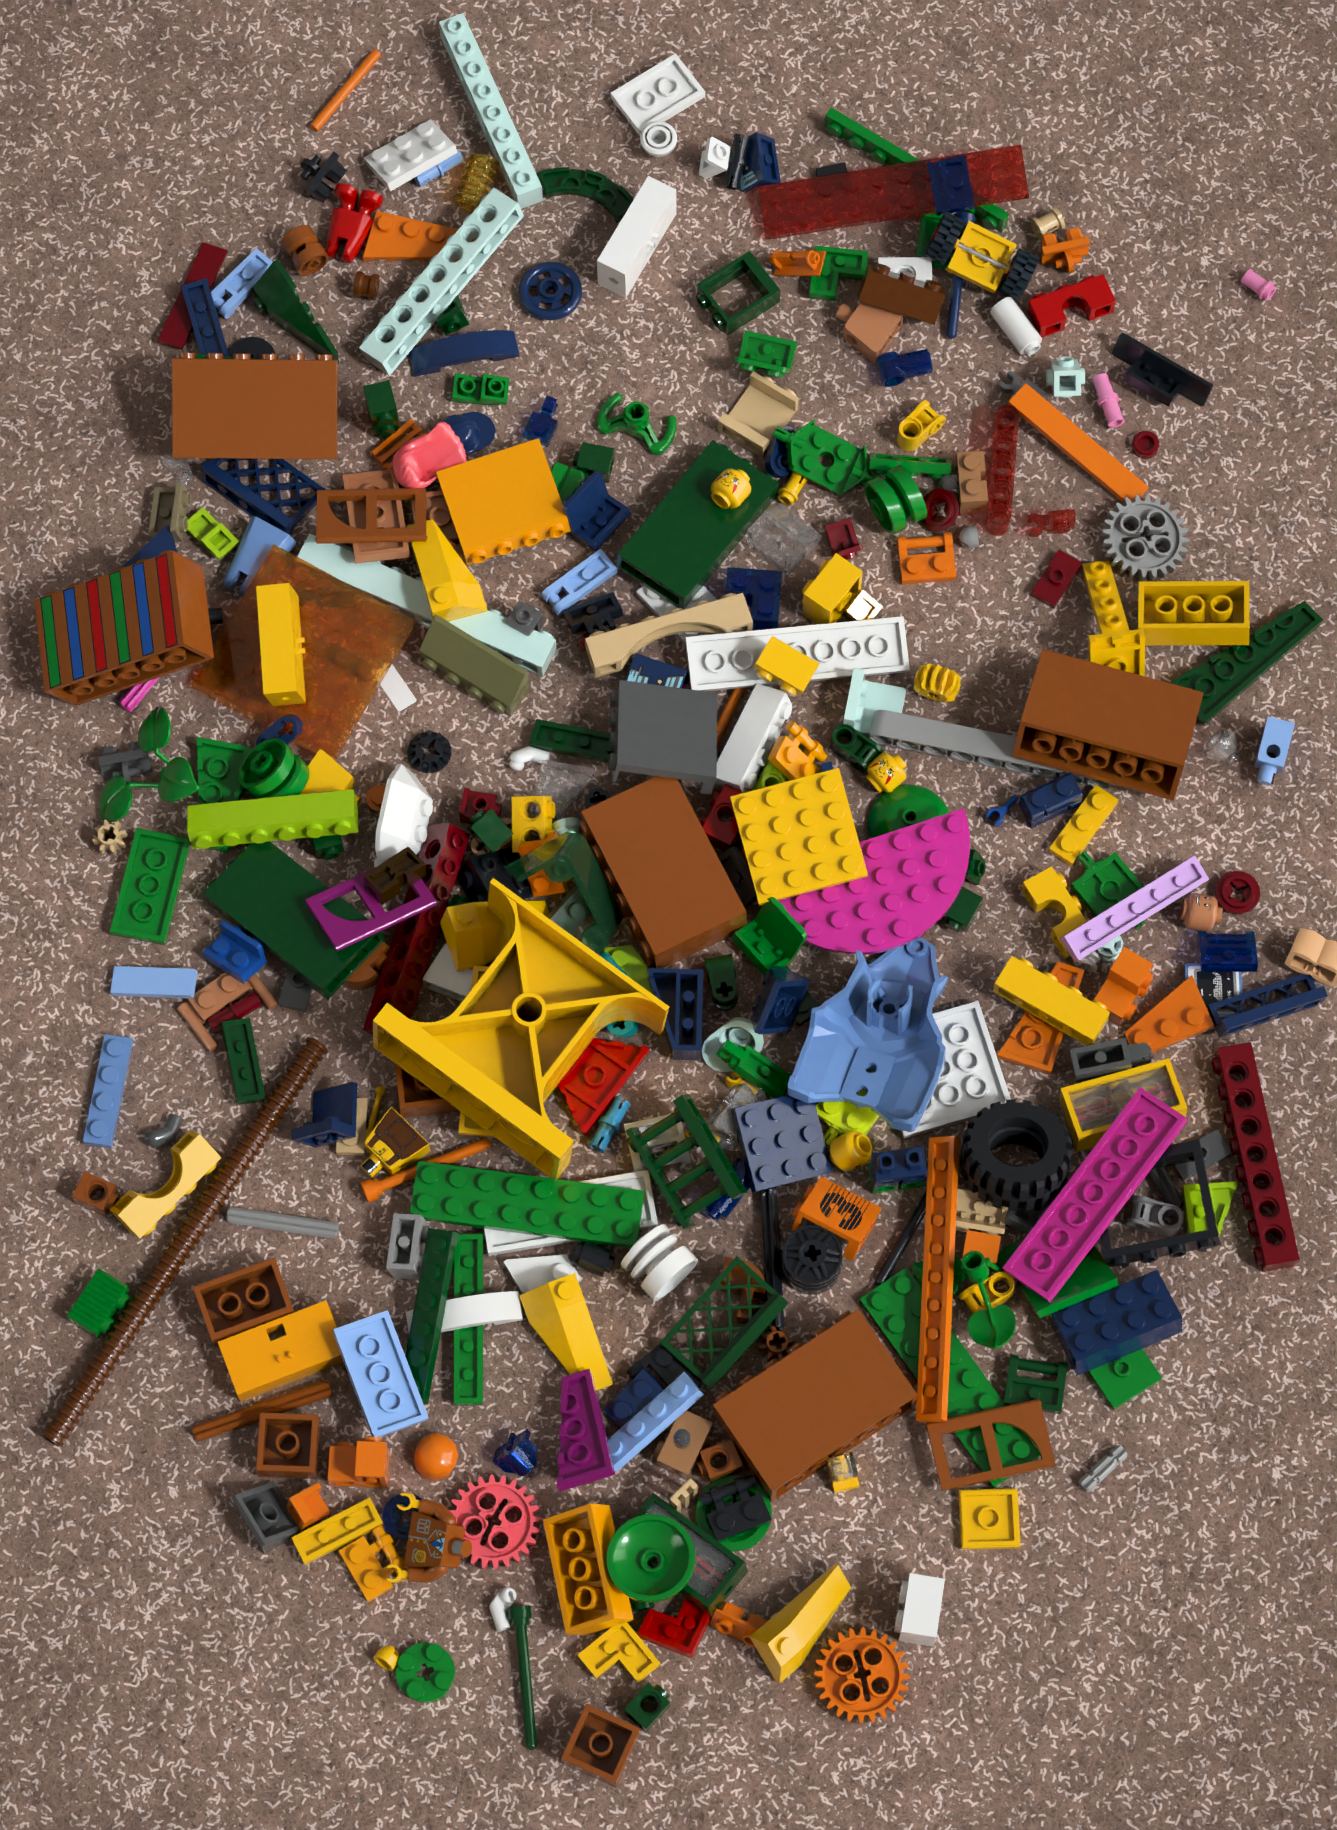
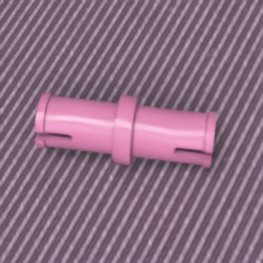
[1092,373,1125,428]

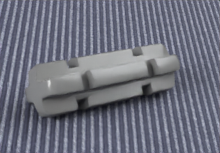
[1078,1445,1128,1492]

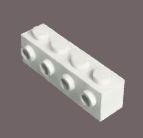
[715,683,792,793]

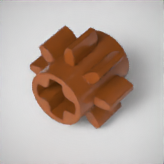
[759,1326,795,1361]

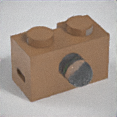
[939,451,988,515]
[654,1410,713,1480]

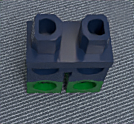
[868,1146,927,1194]

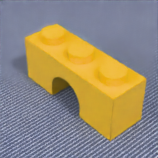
[1021,866,1090,960]

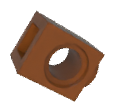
[72,1171,120,1217]
[696,1439,743,1483]

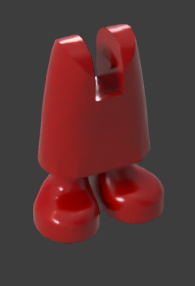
[325,183,384,263]

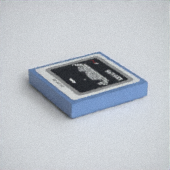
[1184,963,1243,1020]

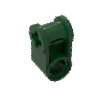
[830,724,884,775]
[704,954,738,1011]

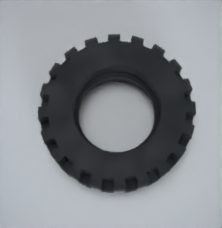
[960,1099,1072,1211]

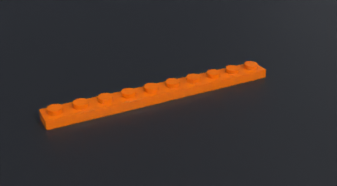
[916,1136,960,1423]

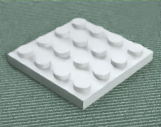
[901,1001,1011,1139]

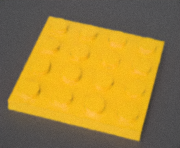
[730,768,868,906]

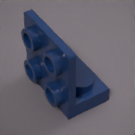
[291,1082,357,1148]

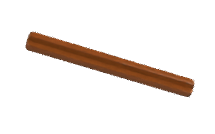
[192,1381,332,1441]

